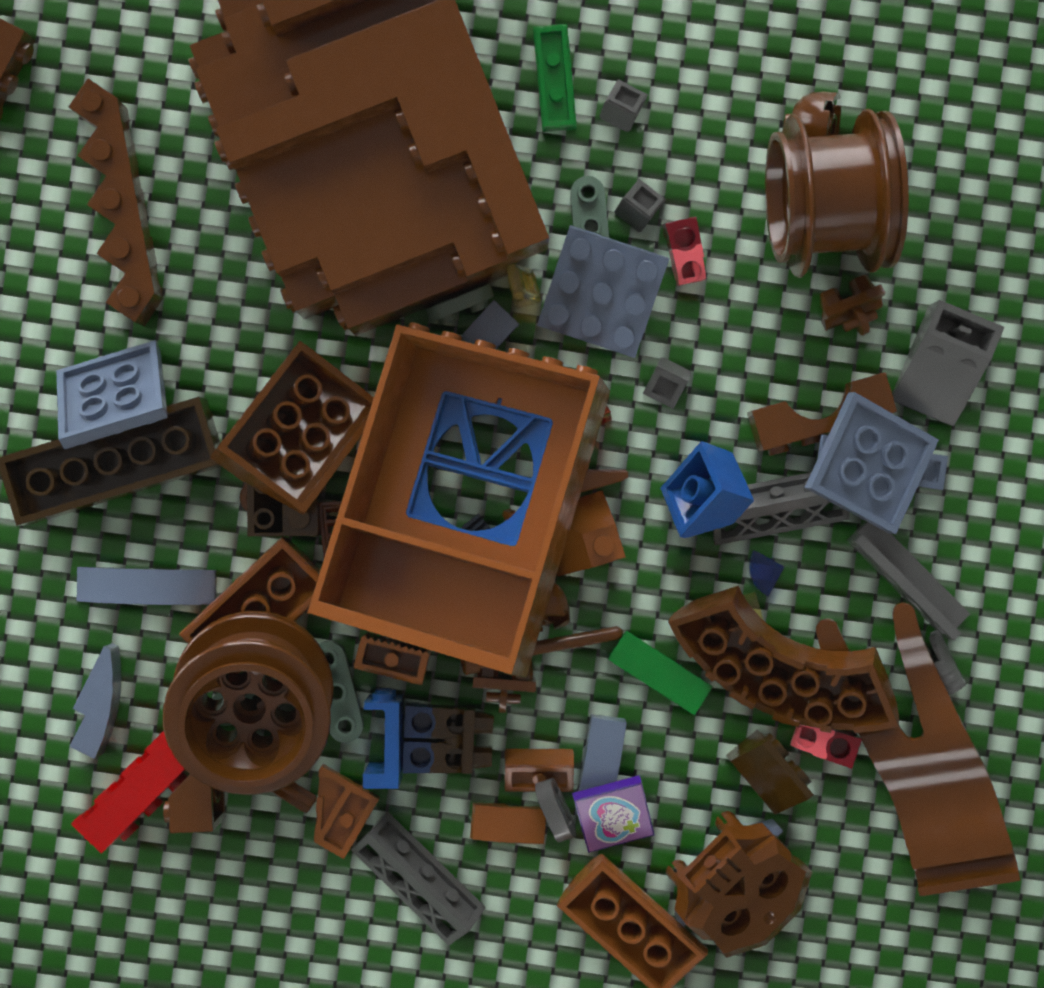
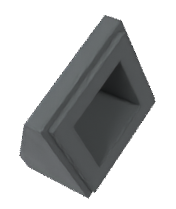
[599,79,648,132]
[614,179,666,232]
[643,357,691,409]

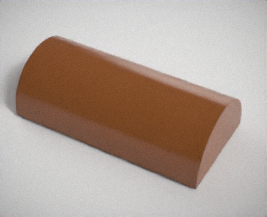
[179,536,320,674]
[557,854,708,988]

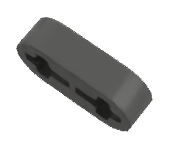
[535,778,576,843]

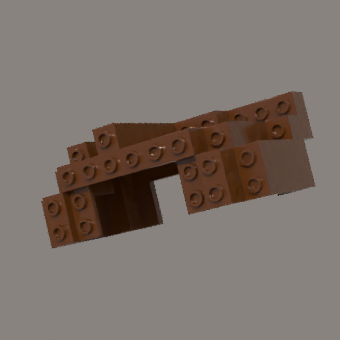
[188,0,549,336]

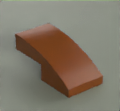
[470,803,546,844]

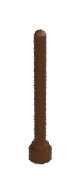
[460,626,623,675]

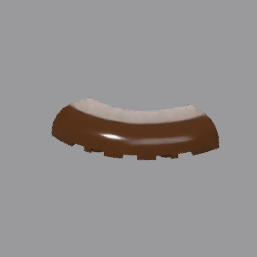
[668,586,899,733]

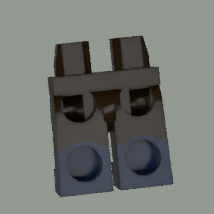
[402,701,494,774]

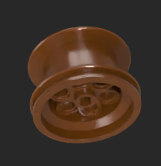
[765,109,909,278]
[162,611,333,795]

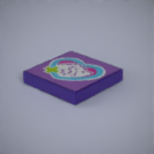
[572,775,655,853]

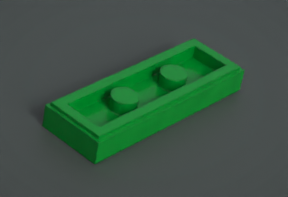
[533,24,577,132]
[607,630,713,716]

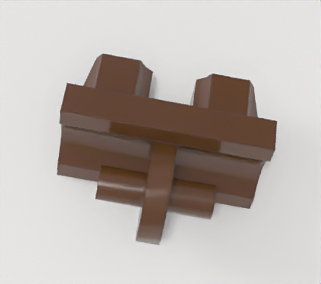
[819,274,886,336]
[473,662,536,713]

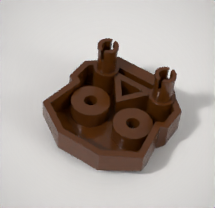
[666,811,812,958]

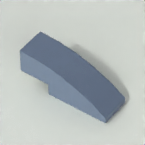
[69,643,121,759]
[575,714,627,815]

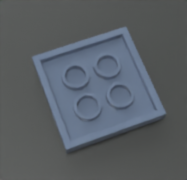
[537,225,669,358]
[56,340,168,449]
[804,392,939,534]

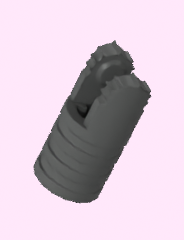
[925,630,966,695]

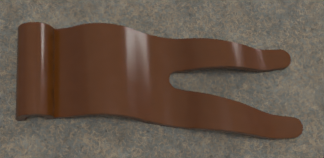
[816,602,1020,896]

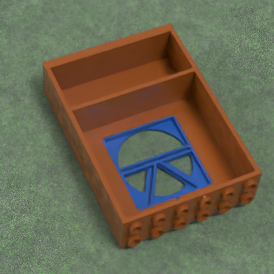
[307,323,611,677]

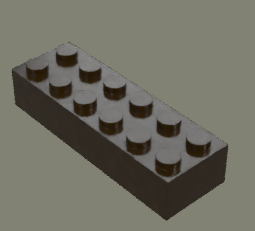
[0,397,222,526]

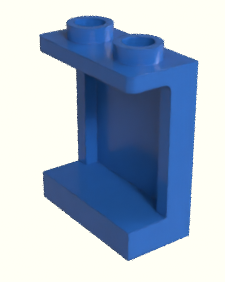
[362,688,404,789]

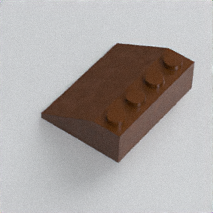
[210,341,374,515]

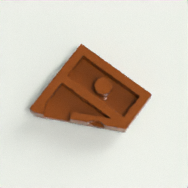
[314,764,380,859]

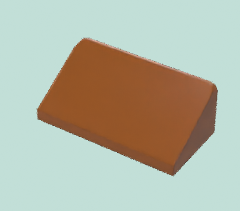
[505,749,574,792]

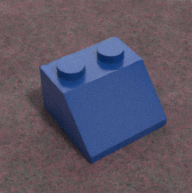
[660,441,754,539]

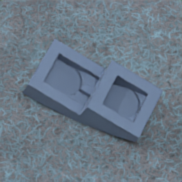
[462,300,519,349]

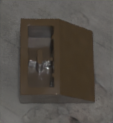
[247,484,323,536]
[726,729,814,815]

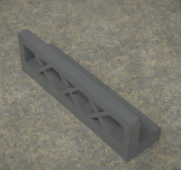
[712,473,850,546]
[846,521,970,641]
[350,811,486,946]

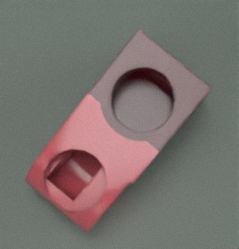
[662,217,706,286]
[790,724,862,769]

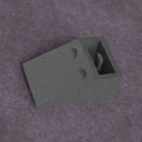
[892,300,1005,426]

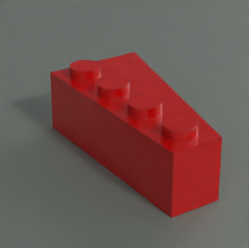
[71,731,187,854]

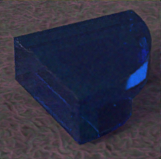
[749,550,785,597]

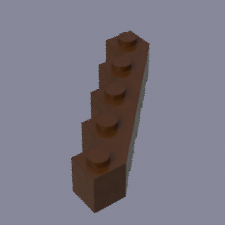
[68,78,164,327]

